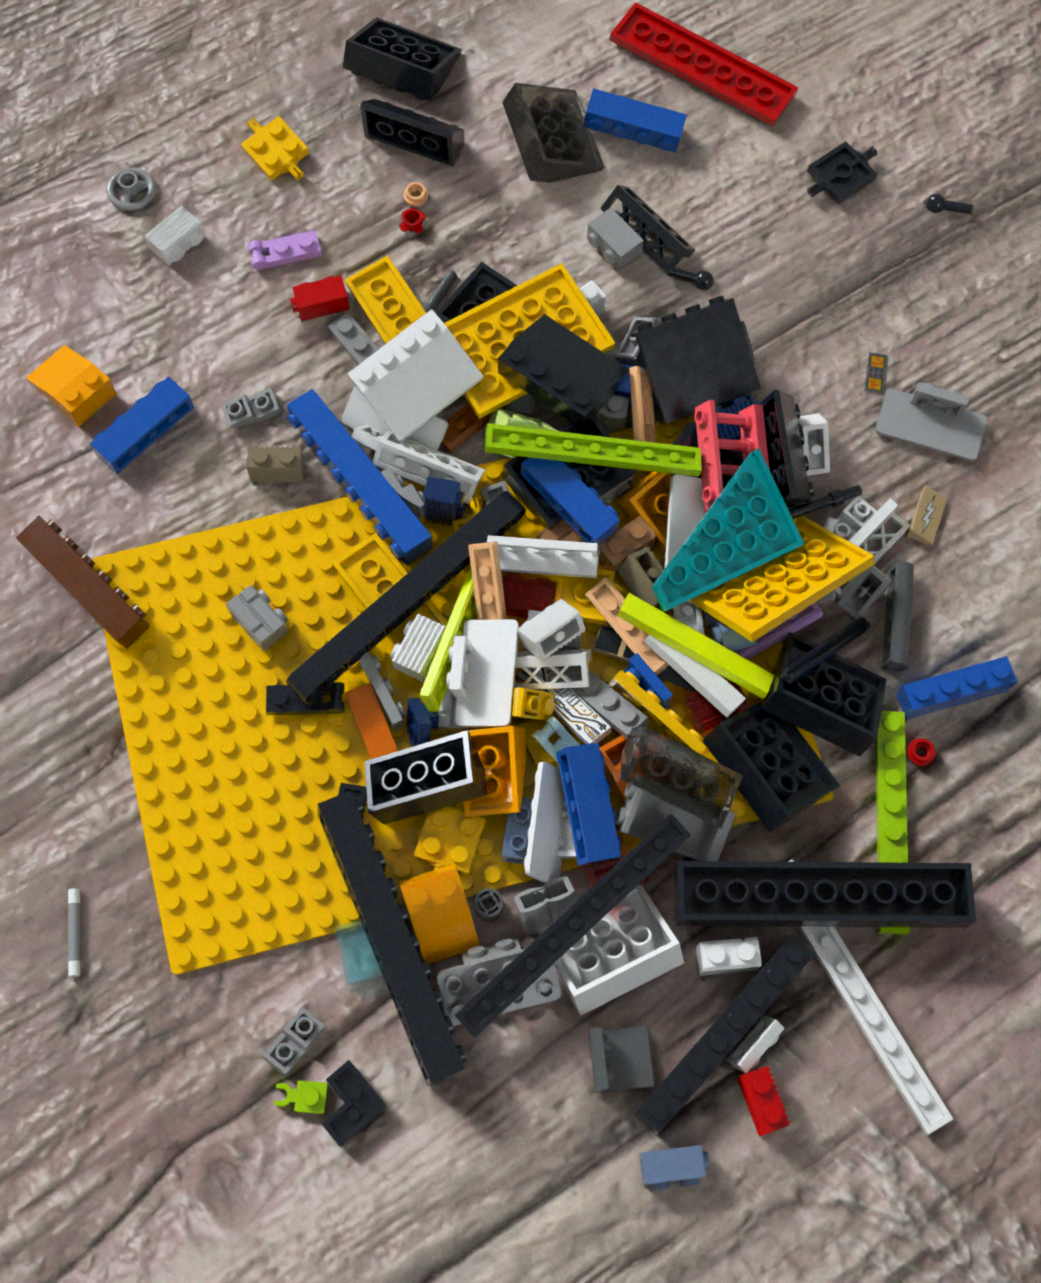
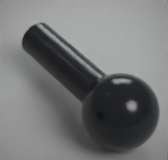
[926,194,974,215]
[667,266,714,290]

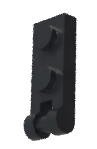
[266,682,345,715]

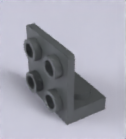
[588,1026,654,1093]

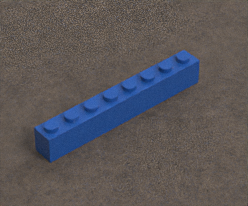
[287,389,433,565]

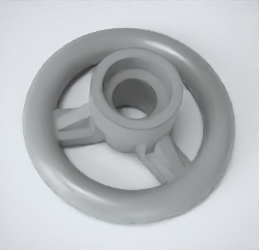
[107,168,156,211]

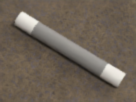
[68,888,80,977]

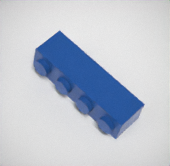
[583,88,687,153]
[90,376,194,474]
[521,457,620,546]
[896,656,1017,720]
[556,743,622,866]

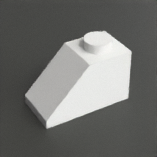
[797,413,830,476]

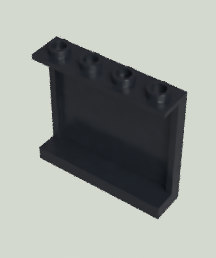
[630,295,761,424]

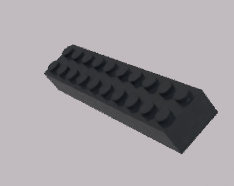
[317,791,467,1087]
[674,861,976,928]

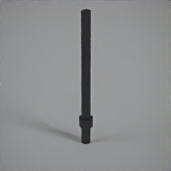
[789,485,862,519]

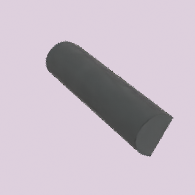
[882,560,914,672]

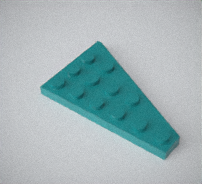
[652,448,804,612]

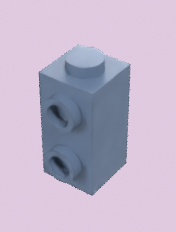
[501,797,532,865]
[639,1145,710,1191]

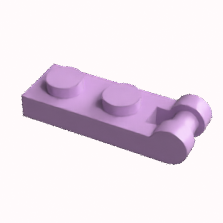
[248,230,322,270]

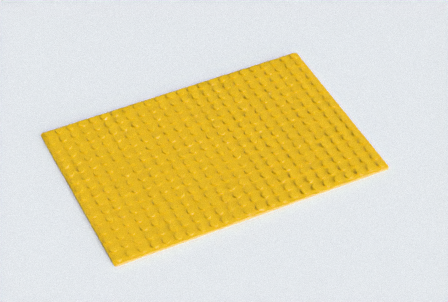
[92,413,834,975]

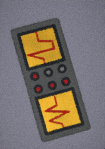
[864,352,888,394]

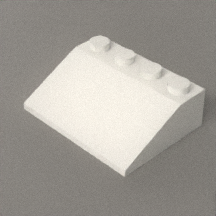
[348,309,484,443]
[538,883,684,1016]

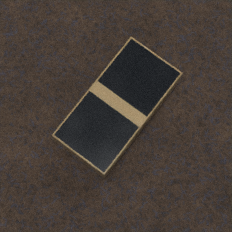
[593,624,635,663]

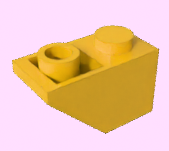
[511,687,555,721]

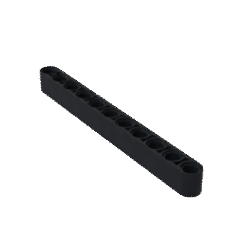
[286,491,526,703]

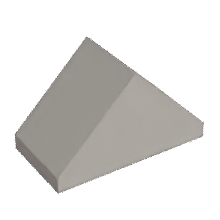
[837,565,892,619]

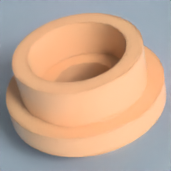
[404,182,428,207]

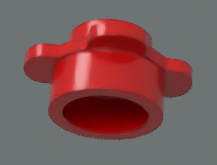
[399,208,426,234]

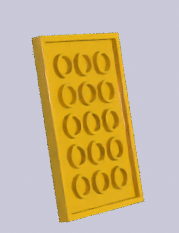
[444,263,615,419]
[688,516,875,642]

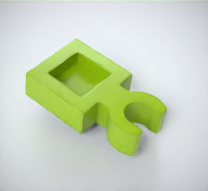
[274,1080,329,1114]

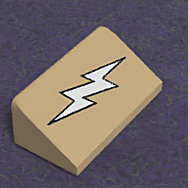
[907,485,947,546]

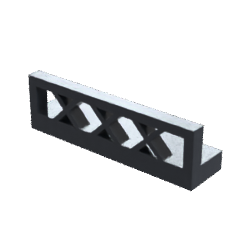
[600,185,695,272]

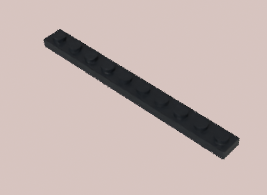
[454,814,691,1038]

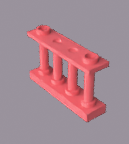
[694,400,769,512]

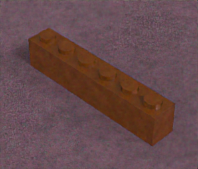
[16,515,150,649]

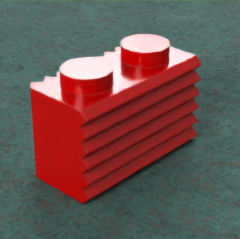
[737,1066,791,1136]

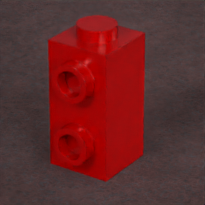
[290,275,350,322]

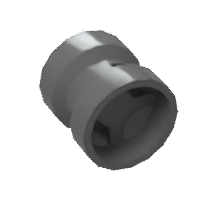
[474,888,503,922]

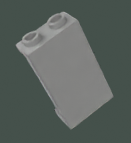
[615,775,736,861]

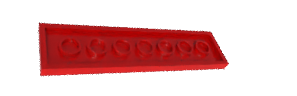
[610,2,799,127]

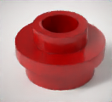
[907,738,936,766]

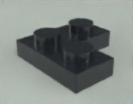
[321,1060,387,1148]

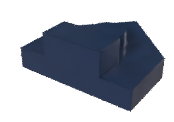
[406,698,439,747]

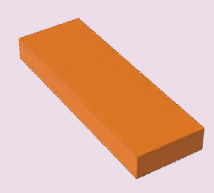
[345,683,398,759]

